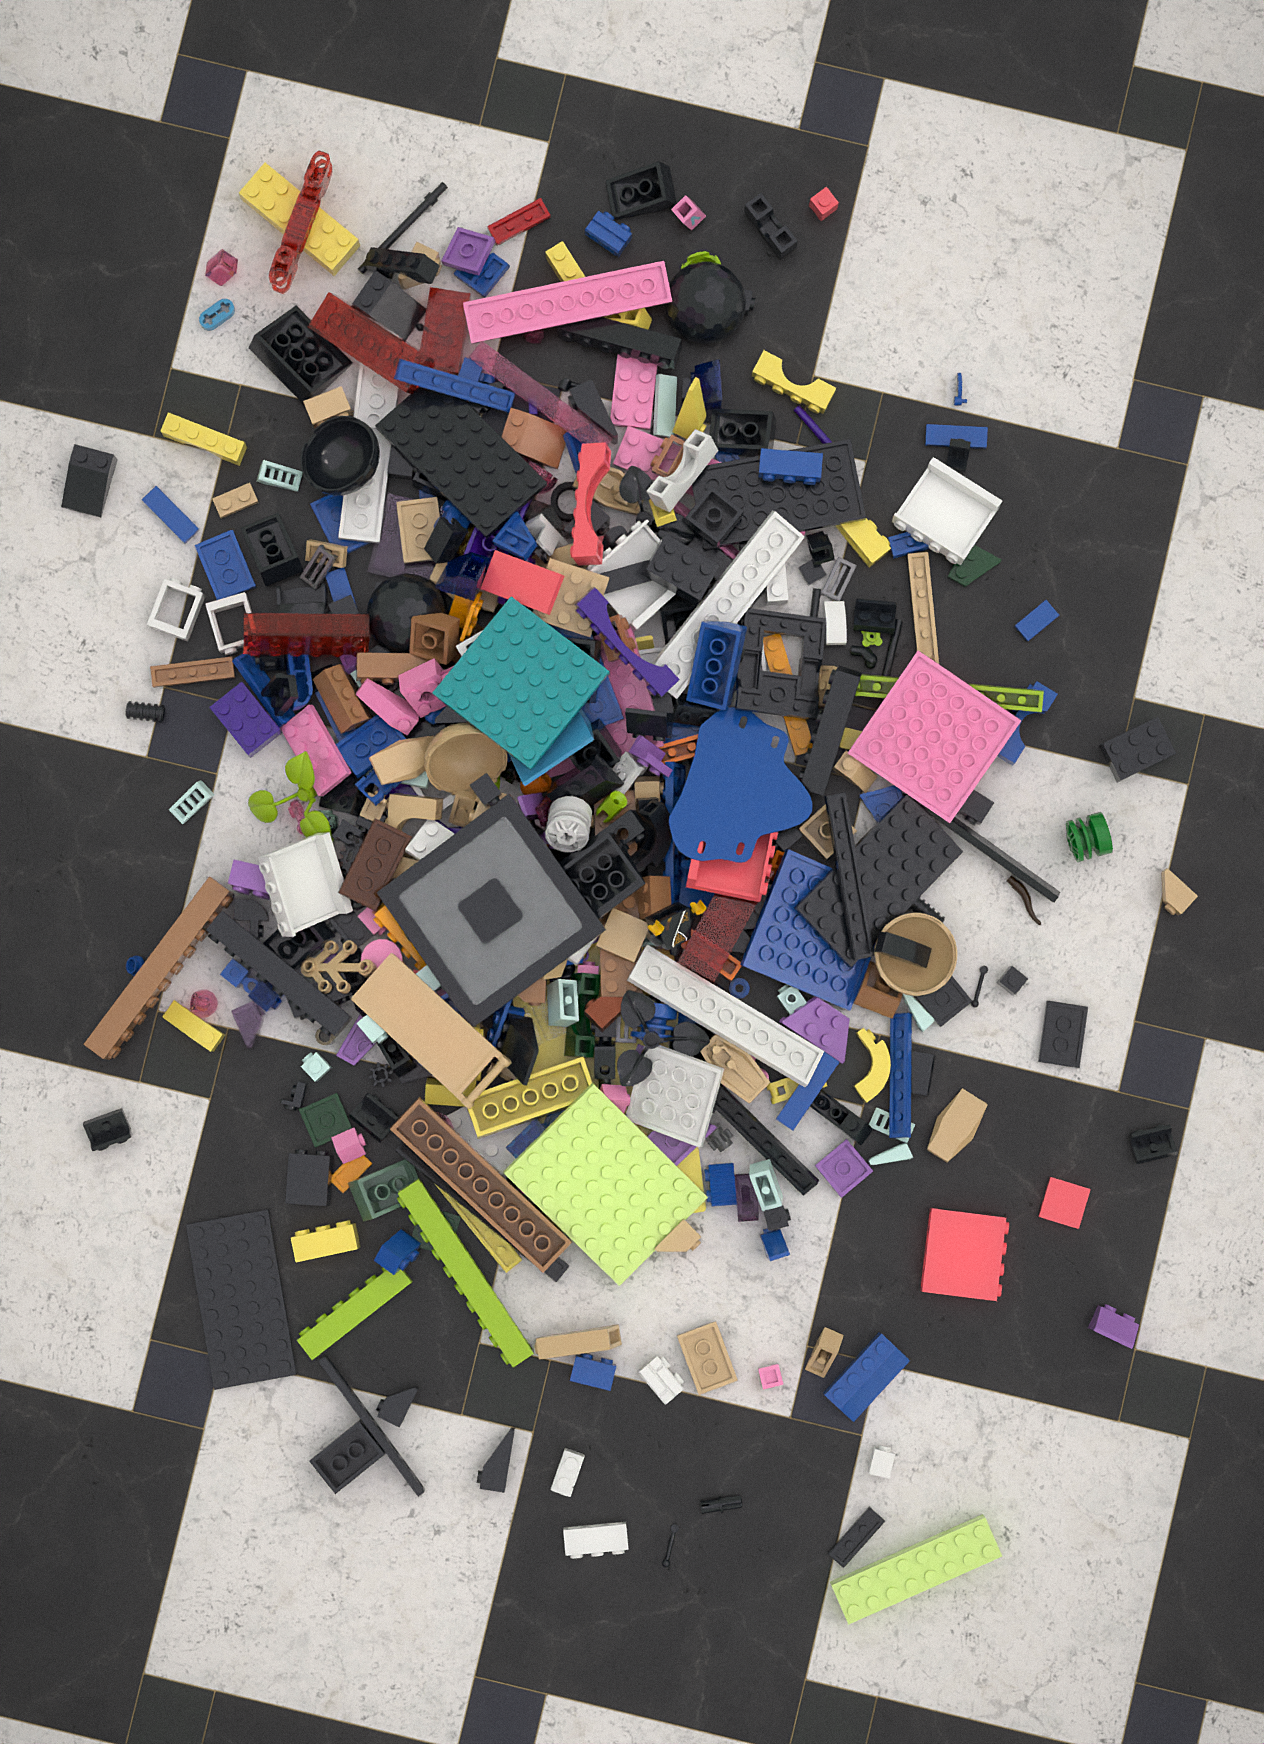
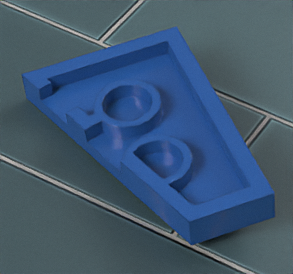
[859,785,902,822]

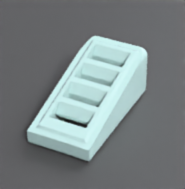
[256,460,303,492]
[169,780,215,824]
[902,994,934,1032]
[869,1107,915,1143]
[867,1143,913,1165]

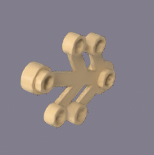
[301,940,377,994]

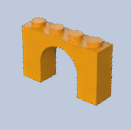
[372,903,427,971]

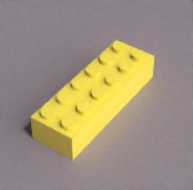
[239,163,360,276]
[466,1057,592,1139]

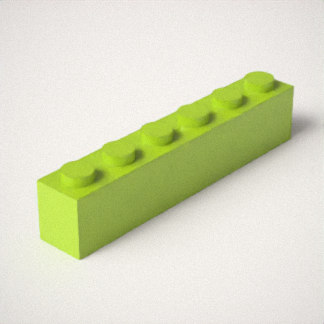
[297,1268,413,1360]

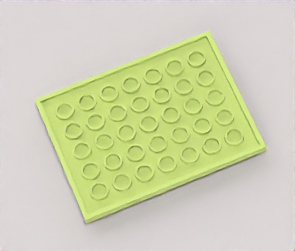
[503,1083,708,1286]

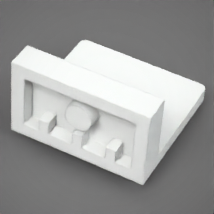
[612,751,648,794]

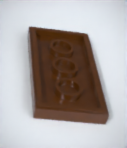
[338,818,412,911]

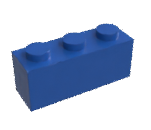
[758,448,823,485]

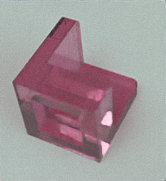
[205,249,238,286]

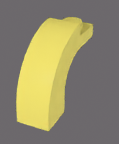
[853,1028,891,1103]

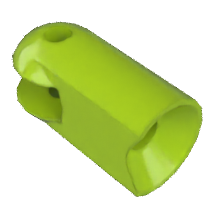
[596,791,627,823]

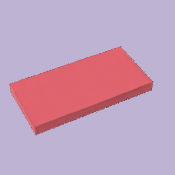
[480,550,565,615]

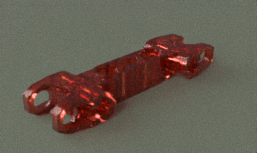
[269,150,333,294]

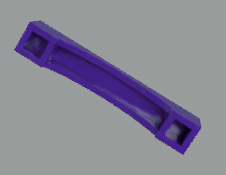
[574,587,680,697]

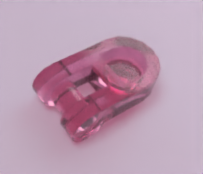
[288,799,306,836]

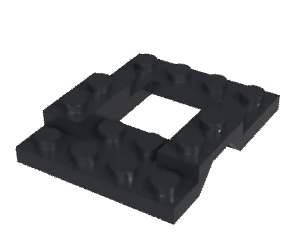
[735,608,826,720]

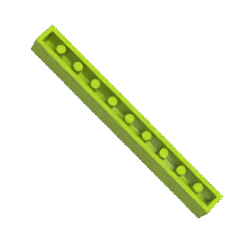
[855,674,1044,712]
[397,1178,534,1367]

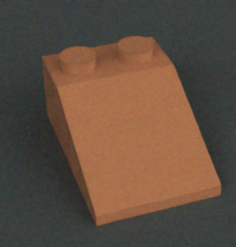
[502,408,570,469]

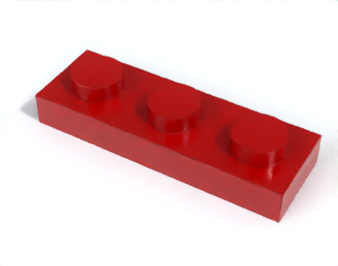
[487,198,551,246]

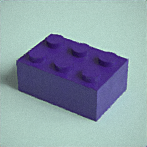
[210,682,283,758]

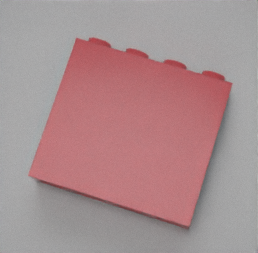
[686,832,778,902]
[920,1208,1009,1301]

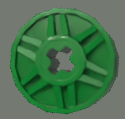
[1066,812,1113,862]

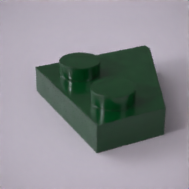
[947,545,1002,587]

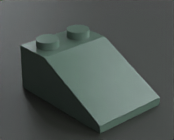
[348,1159,418,1221]

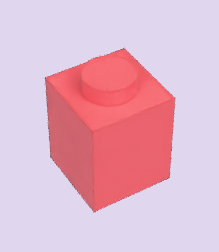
[809,187,839,221]

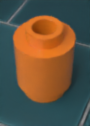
[520,773,551,795]

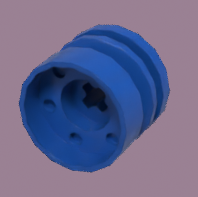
[630,1003,677,1043]

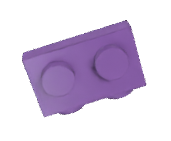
[629,735,673,777]

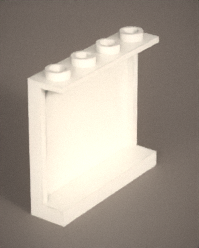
[892,457,1002,566]
[585,520,675,631]
[258,832,353,937]

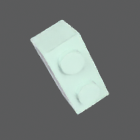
[547,979,579,1027]
[749,1159,783,1211]

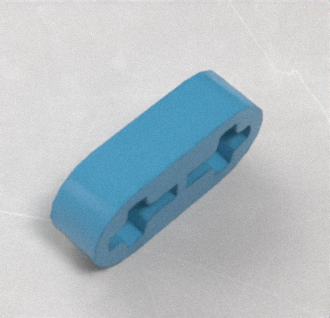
[199,299,235,331]

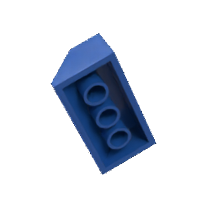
[686,621,747,711]
[823,1332,910,1422]

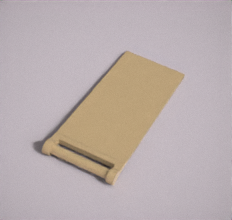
[351,953,512,1109]

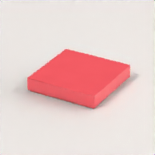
[1038,1177,1091,1229]

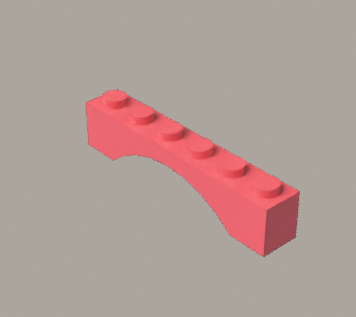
[570,442,611,566]

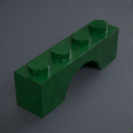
[564,973,601,1058]

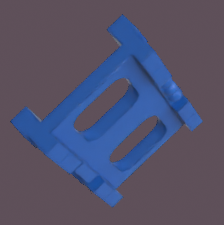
[355,769,402,806]

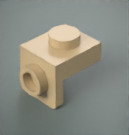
[359,790,388,821]

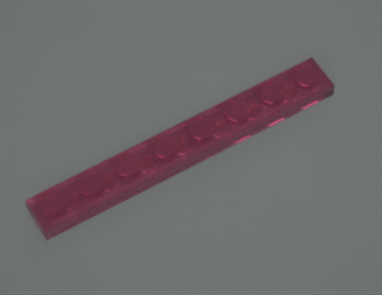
[469,341,613,446]

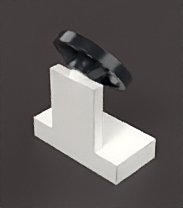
[525,513,568,565]

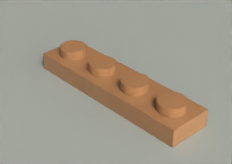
[150,657,235,688]

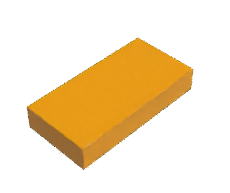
[331,1155,373,1193]

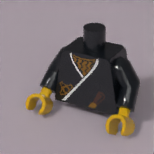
[645,900,707,956]

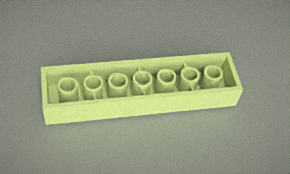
[830,1514,1002,1625]

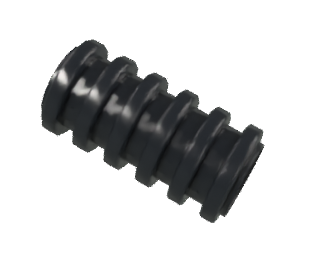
[126,701,165,723]
[908,896,945,923]

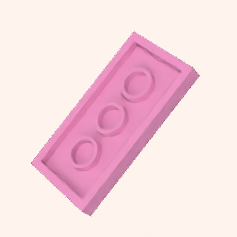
[610,354,657,430]
[280,705,352,796]

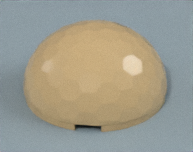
[424,722,507,796]
[874,913,957,996]

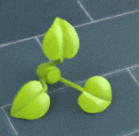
[248,751,334,841]

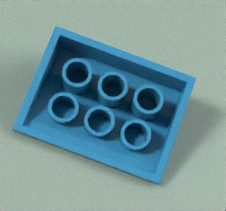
[509,709,594,786]

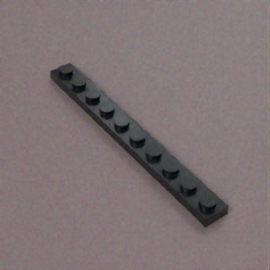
[395,1141,569,1282]

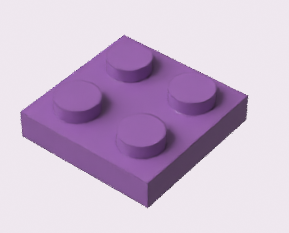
[441,227,496,276]
[814,1139,873,1198]

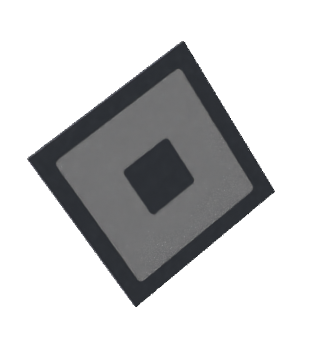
[377,794,606,1027]

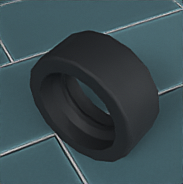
[551,482,577,522]

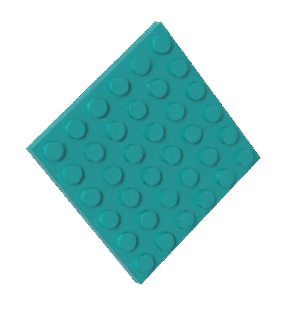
[432,596,610,770]

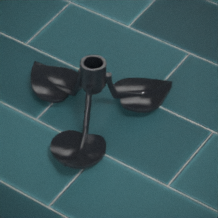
[602,466,695,552]
[617,990,710,1086]

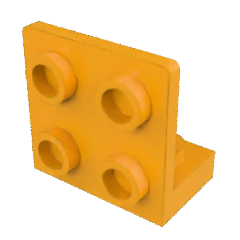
[449,584,484,642]

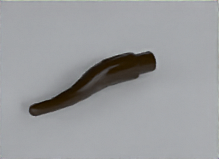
[1006,875,1041,925]

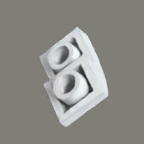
[823,601,847,645]

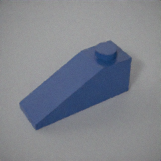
[760,1228,790,1261]

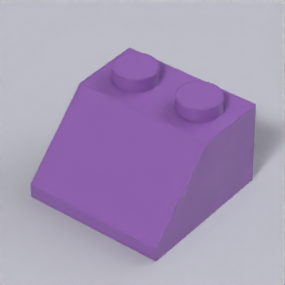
[1088,1304,1139,1349]

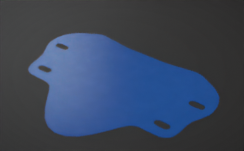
[669,707,812,863]

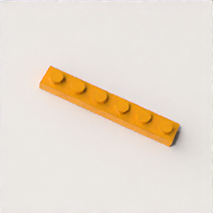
[763,634,813,756]

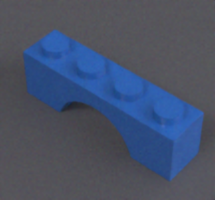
[997,681,1058,766]

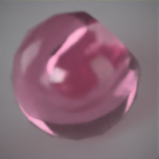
[190,989,218,1018]

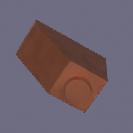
[585,997,623,1032]

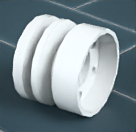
[545,796,592,852]

